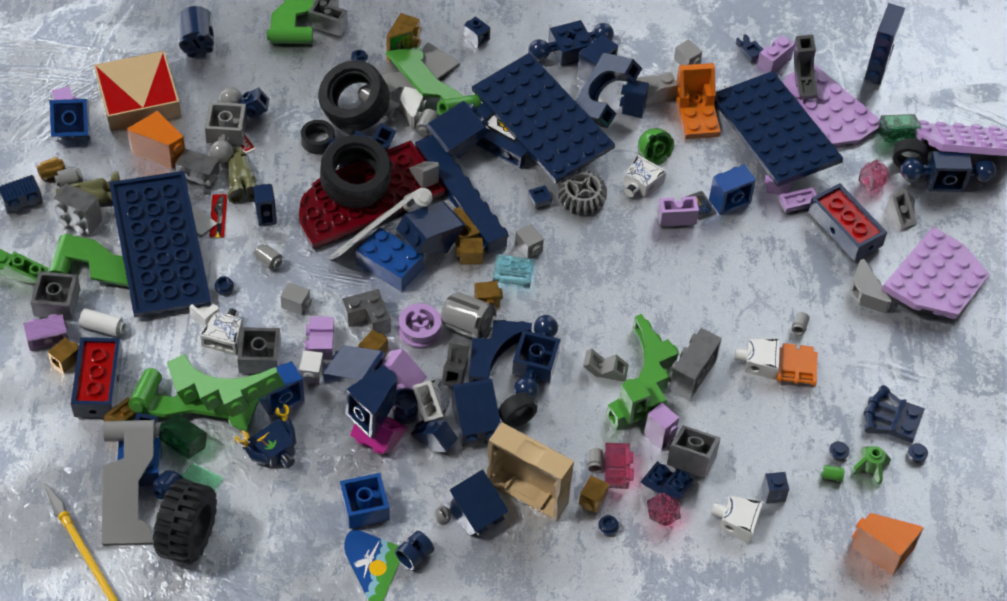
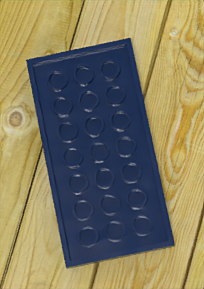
[472,52,615,184]
[714,71,843,187]
[109,171,211,317]

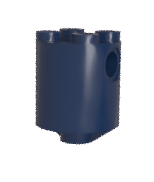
[178,6,214,58]

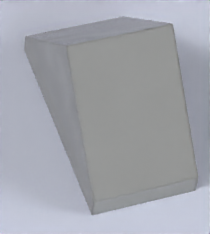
[409,161,439,188]

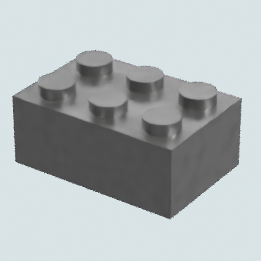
[669,328,722,401]

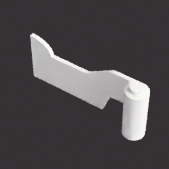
[328,188,432,260]

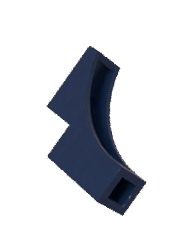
[469,320,532,382]

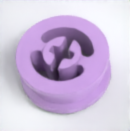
[398,303,441,348]

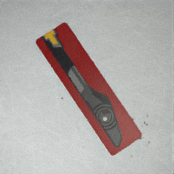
[209,194,227,237]

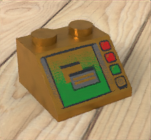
[386,13,422,61]

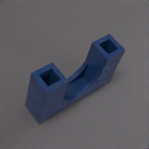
[864,3,905,84]
[575,53,643,128]

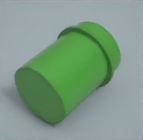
[822,465,845,482]

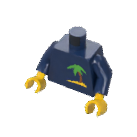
[234,404,297,468]

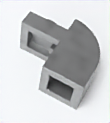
[442,340,470,387]

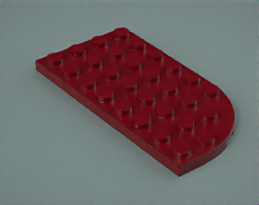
[299,140,445,249]

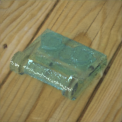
[493,254,535,289]

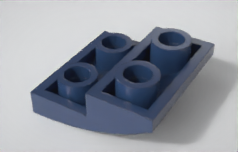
[640,461,694,499]

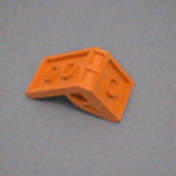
[675,63,721,139]

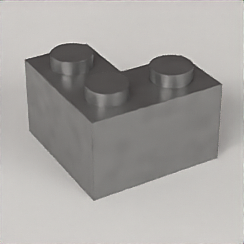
[308,0,348,36]
[342,289,391,334]

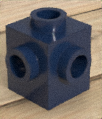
[240,87,270,119]

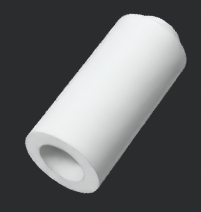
[79,308,125,337]

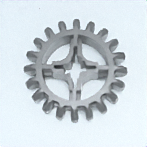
[558,170,607,215]

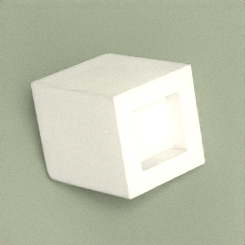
[189,304,220,328]

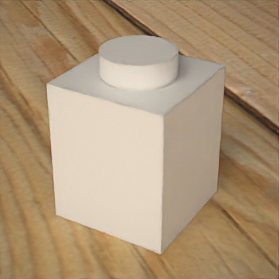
[299,350,324,383]

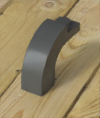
[794,35,818,100]

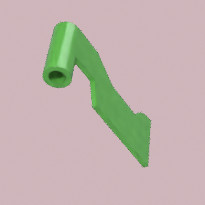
[267,0,314,44]
[386,46,481,116]
[49,234,128,287]
[128,368,259,431]

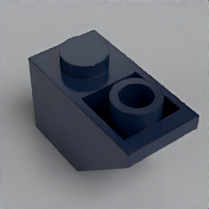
[410,420,459,452]

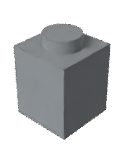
[674,39,703,65]
[515,224,544,258]
[280,283,312,315]

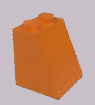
[127,111,185,169]
[851,513,924,576]

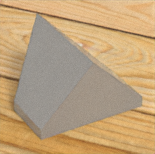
[885,189,917,230]

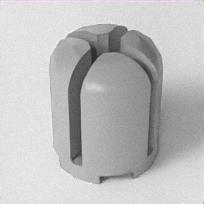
[441,292,497,338]

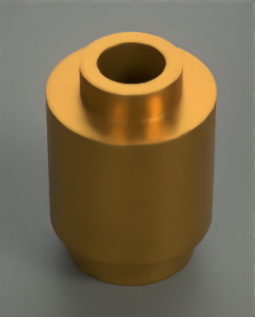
[36,157,66,180]

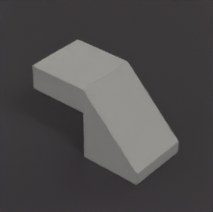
[583,349,629,381]

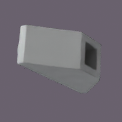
[850,259,891,313]

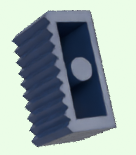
[619,80,649,118]
[0,175,43,212]
[253,184,277,226]

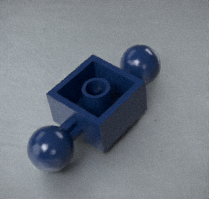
[528,20,614,66]
[901,151,996,192]
[512,315,561,400]

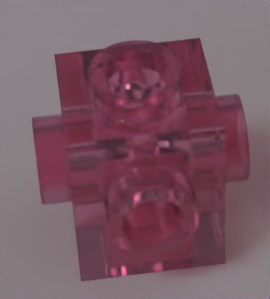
[858,159,890,192]
[647,492,681,526]

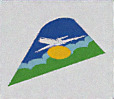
[344,529,400,601]

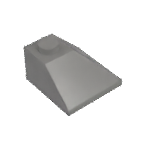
[636,72,678,105]

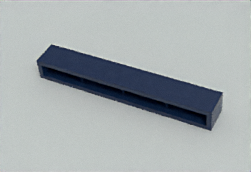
[415,135,509,254]

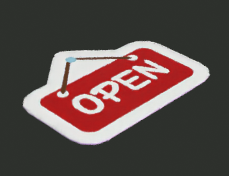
[232,132,257,153]

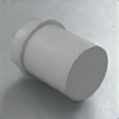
[792,312,810,335]
[587,448,604,473]

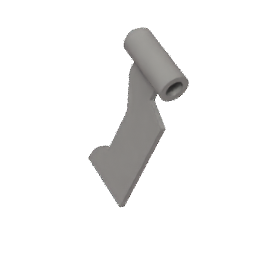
[358,42,460,121]
[102,420,160,545]

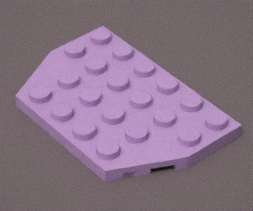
[783,64,885,148]
[912,120,1007,156]
[881,227,990,319]

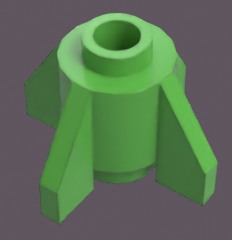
[852,446,891,484]

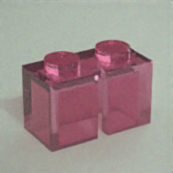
[604,443,634,489]

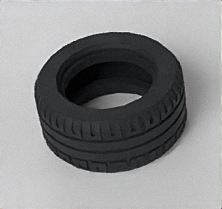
[318,60,390,132]
[320,135,392,208]

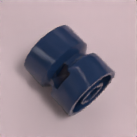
[392,388,418,425]
[395,530,434,570]

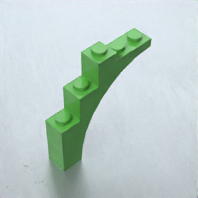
[607,314,679,430]
[167,354,285,418]

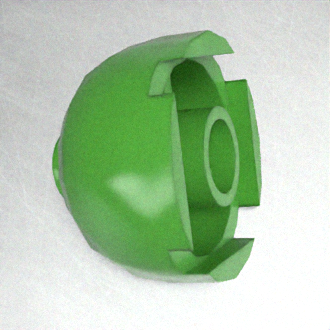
[638,128,674,165]

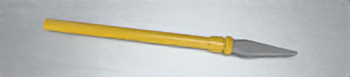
[44,483,119,601]

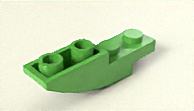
[0,249,49,284]

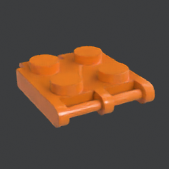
[776,343,818,387]

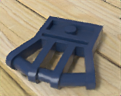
[863,385,925,443]

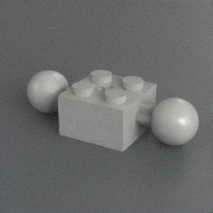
[205,87,247,163]

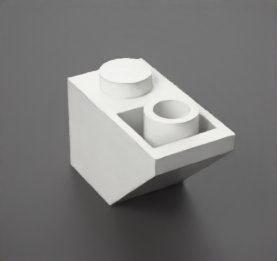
[399,87,427,129]

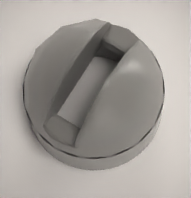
[434,506,451,525]

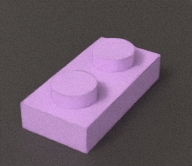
[779,187,817,213]

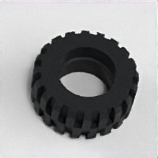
[153,479,217,564]

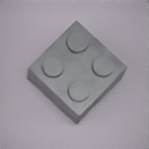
[53,183,102,236]
[30,271,81,320]
[237,327,281,374]
[666,425,721,478]

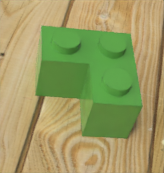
[618,377,666,424]

